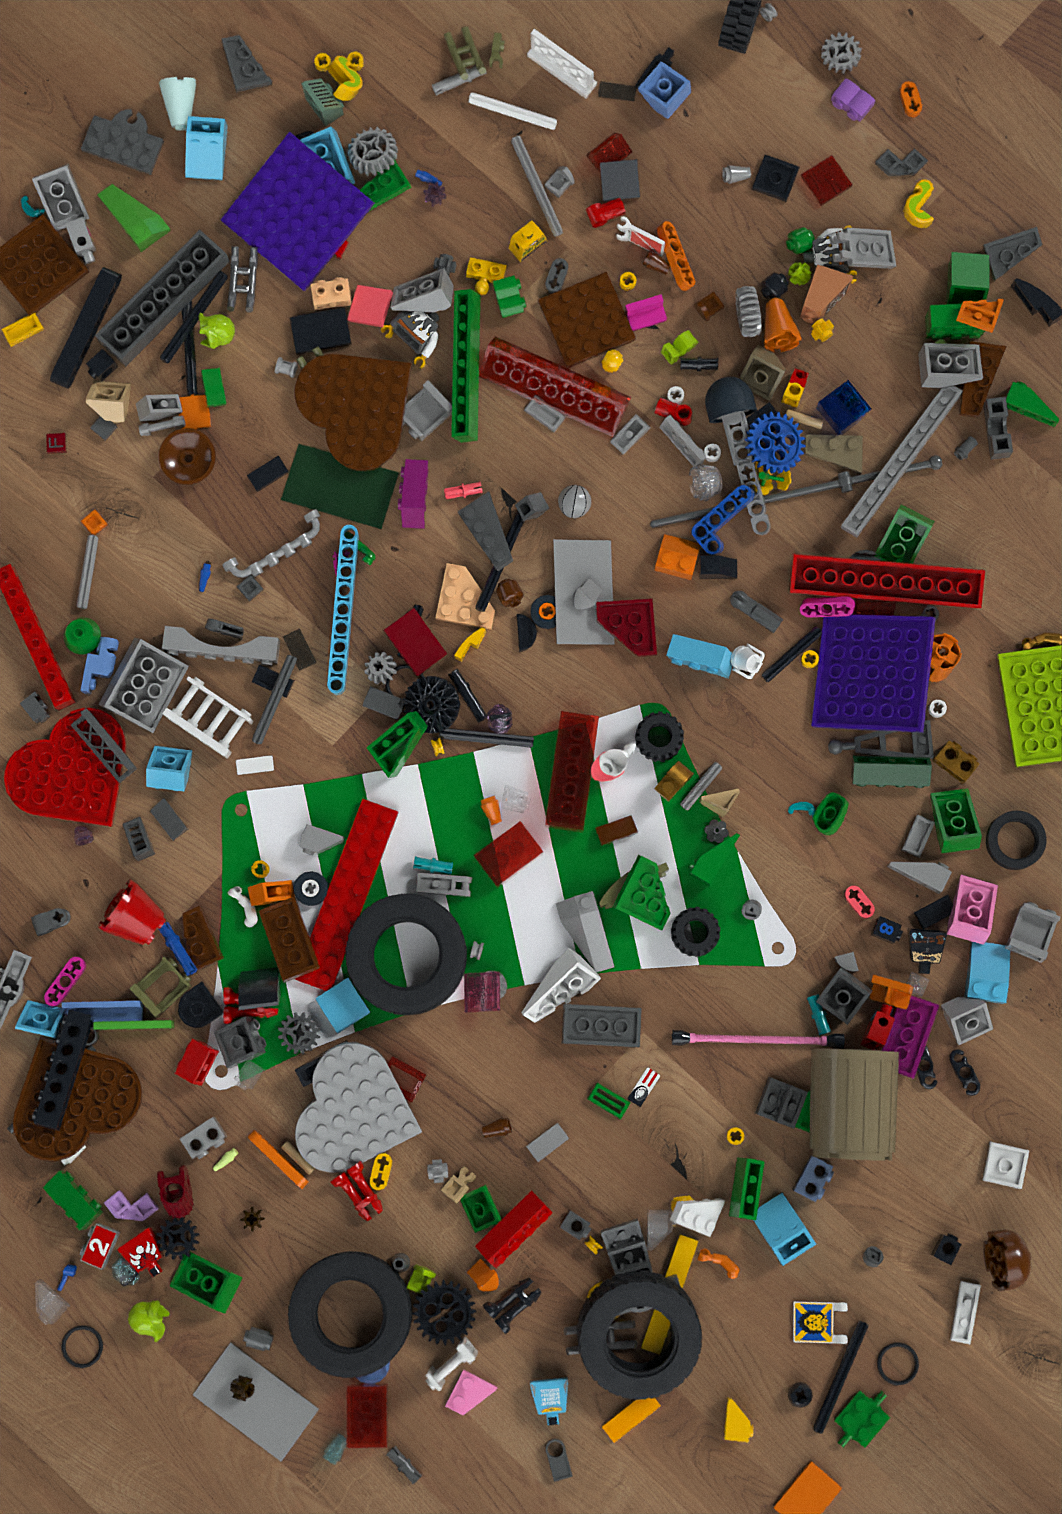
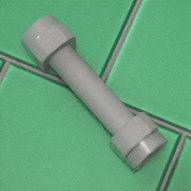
[139,416,185,436]

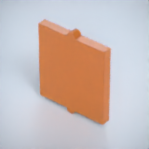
[179,394,211,430]

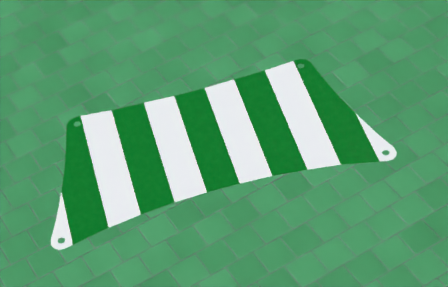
[205,703,796,1090]

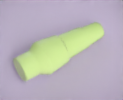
[213,1148,238,1171]

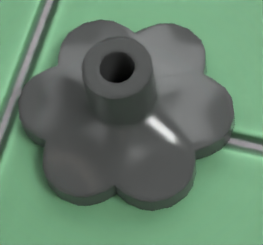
[705,819,729,843]

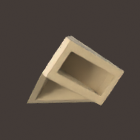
[699,789,740,817]

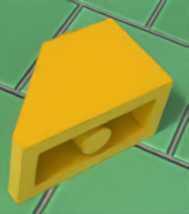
[724,1397,754,1442]

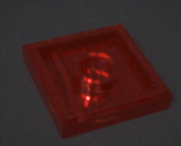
[801,155,853,206]

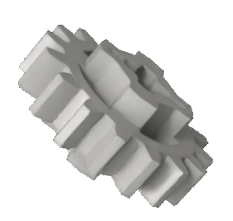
[821,32,862,74]

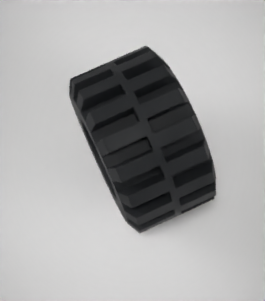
[635,711,684,762]
[671,907,720,957]

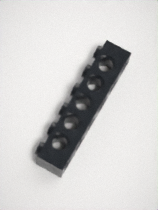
[32,1010,94,1131]

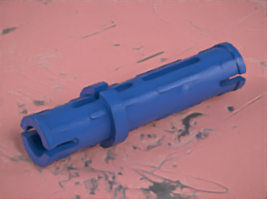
[158,922,198,976]

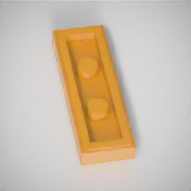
[602,1398,661,1443]

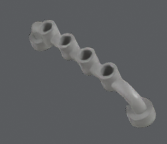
[222,509,320,578]

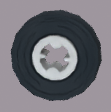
[293,871,328,906]

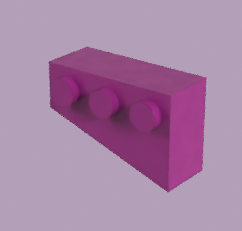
[398,459,429,529]

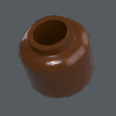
[496,579,524,608]

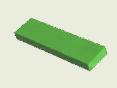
[94,1020,174,1030]

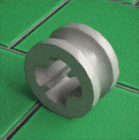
[759,3,777,22]
[470,941,484,960]

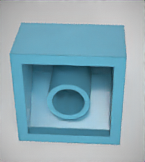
[146,746,192,792]

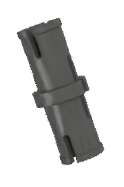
[386,1446,422,1484]

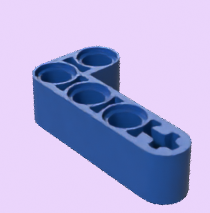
[692,485,755,555]

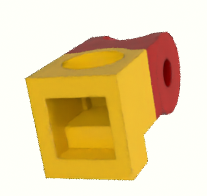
[781,368,809,408]

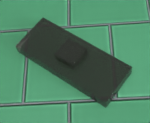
[598,81,636,102]

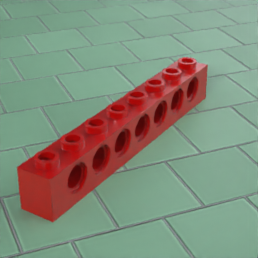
[0,564,76,711]

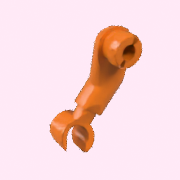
[697,1248,739,1279]

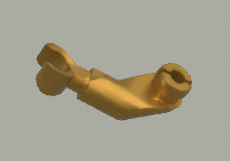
[1022,632,1062,650]

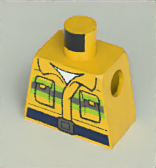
[509,220,548,263]

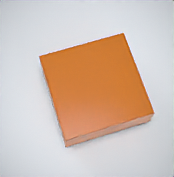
[81,509,108,535]

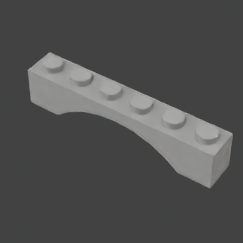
[162,626,280,666]

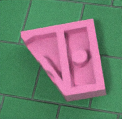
[446,1370,497,1415]

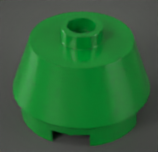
[63,617,101,655]

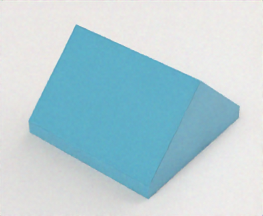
[15,1000,65,1038]

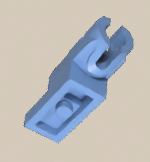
[80,637,119,695]

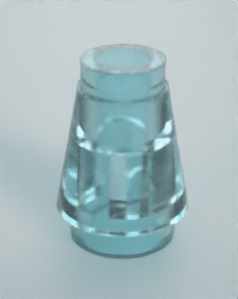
[322,1433,348,1465]

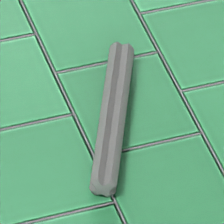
[76,535,98,609]

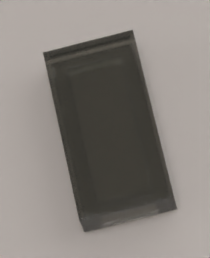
[283,628,317,671]

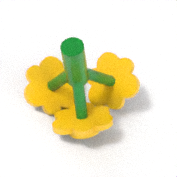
[752,462,792,495]

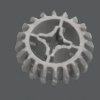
[348,127,398,176]
[735,286,762,337]

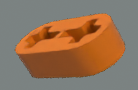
[899,81,922,118]

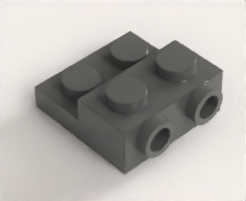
[214,1016,266,1068]

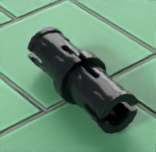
[680,356,718,372]

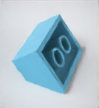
[300,127,355,184]

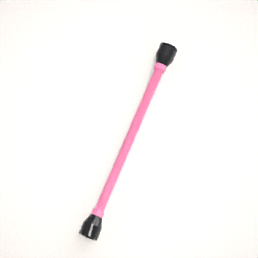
[672,1030,845,1049]

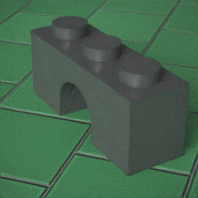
[983,397,1013,460]

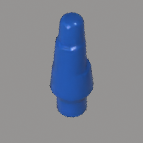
[415,169,442,187]
[199,563,211,592]

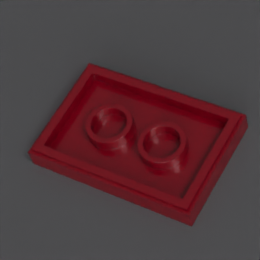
[383,608,447,677]

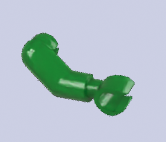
[345,531,376,565]

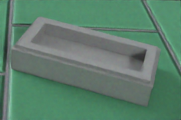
[524,395,565,432]
[902,815,935,858]
[526,1123,569,1162]

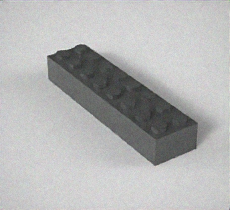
[95,230,230,367]

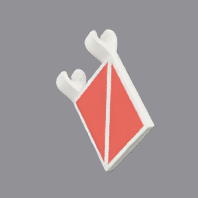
[616,216,665,257]

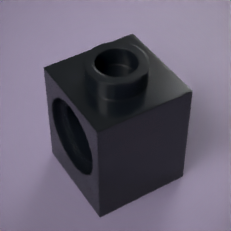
[86,349,118,382]
[931,1233,962,1265]

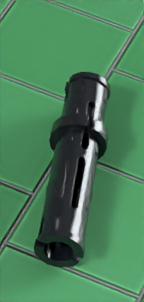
[448,669,489,723]

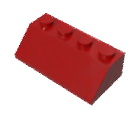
[475,1190,553,1268]

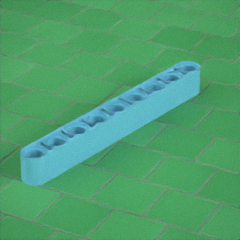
[327,525,359,695]

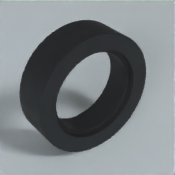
[986,811,1047,870]

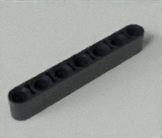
[50,267,122,389]

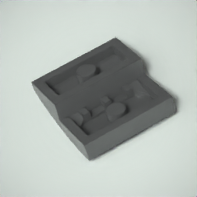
[755,1077,808,1129]

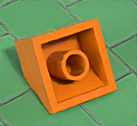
[655,534,700,580]

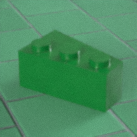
[366,711,428,778]
[42,1170,103,1231]

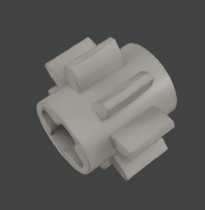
[428,1159,449,1183]

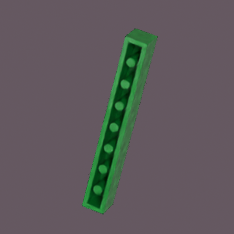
[451,289,480,443]

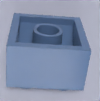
[638,62,691,119]

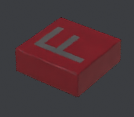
[46,433,67,454]

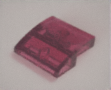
[464,972,500,1013]

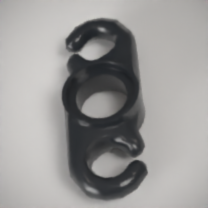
[917,1045,938,1090]
[949,1049,981,1096]

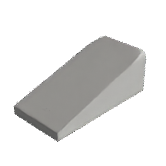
[610,414,651,455]

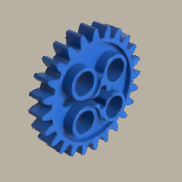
[745,412,806,474]

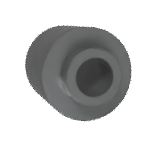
[243,1327,274,1351]

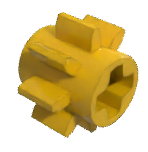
[811,318,834,342]

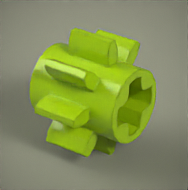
[788,262,812,285]

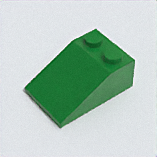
[874,504,935,563]
[930,788,982,854]
[170,1252,243,1314]

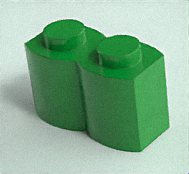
[492,275,527,318]

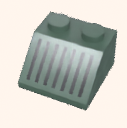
[301,79,344,127]

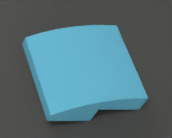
[315,978,370,1034]

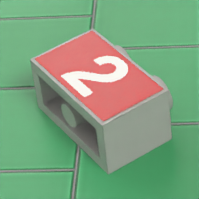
[79,1223,121,1270]

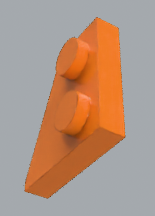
[956,299,1004,333]

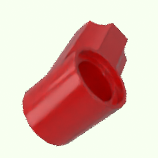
[586,198,626,228]
[654,398,692,426]

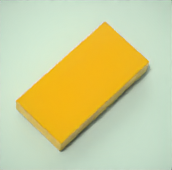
[1,313,44,347]

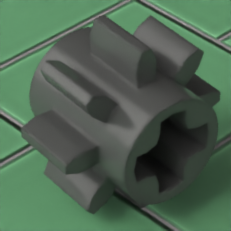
[433,254,456,276]

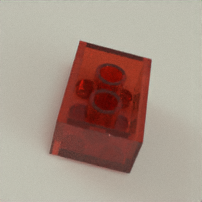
[474,821,544,889]
[347,1384,388,1448]

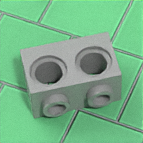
[180,1117,228,1160]

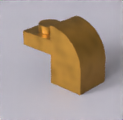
[654,761,694,802]

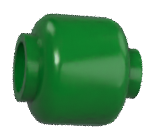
[786,227,815,255]

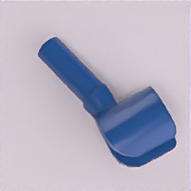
[57,1265,77,1291]

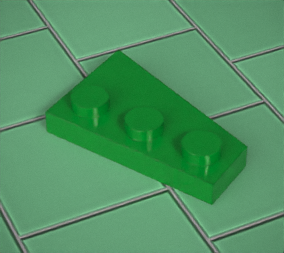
[360,159,411,212]

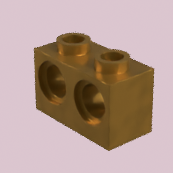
[933,741,979,784]

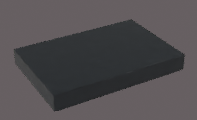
[289,307,352,355]

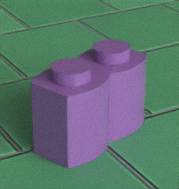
[831,79,875,122]

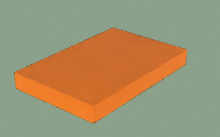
[773,1461,842,1514]

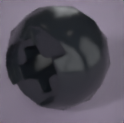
[788,1382,813,1408]

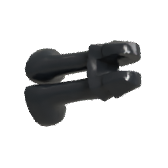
[482,1277,542,1335]

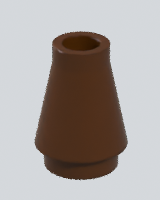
[642,251,670,275]
[482,1117,512,1138]

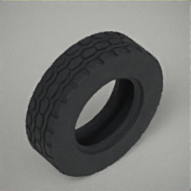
[345,893,467,1015]
[288,1251,412,1378]
[577,1270,702,1400]

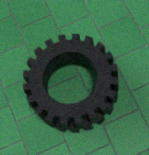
[718,0,762,54]

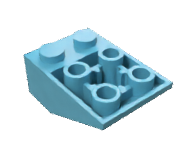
[185,116,228,180]
[753,1193,816,1265]

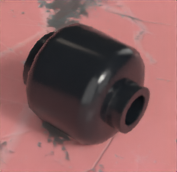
[760,272,789,299]

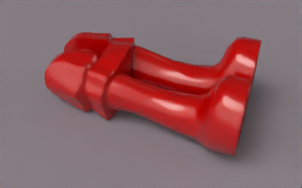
[223,987,278,1024]
[330,1161,383,1221]

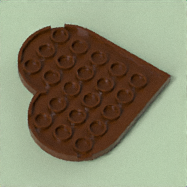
[294,354,412,471]
[13,1036,142,1162]

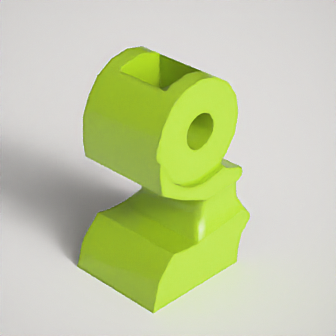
[661,330,698,365]

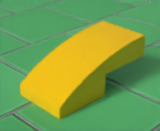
[454,627,486,662]

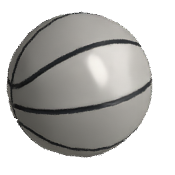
[558,485,592,518]

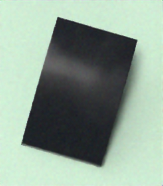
[238,967,281,1010]

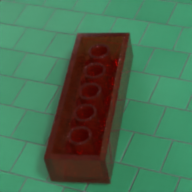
[545,711,599,833]

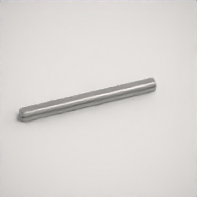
[511,136,563,237]

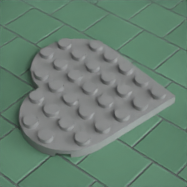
[295,1042,422,1173]

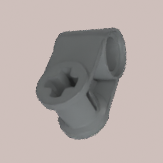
[31,908,71,936]

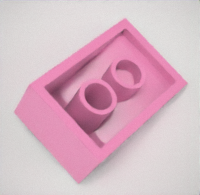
[947,875,998,945]

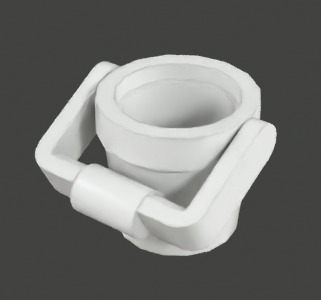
[731,643,765,679]

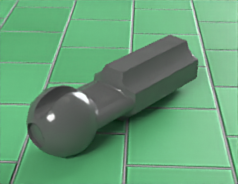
[730,591,783,634]

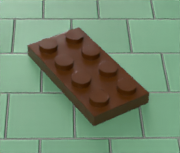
[259,897,320,983]

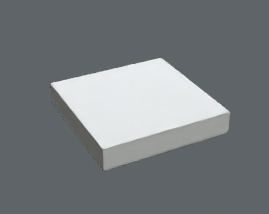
[982,1142,1029,1189]

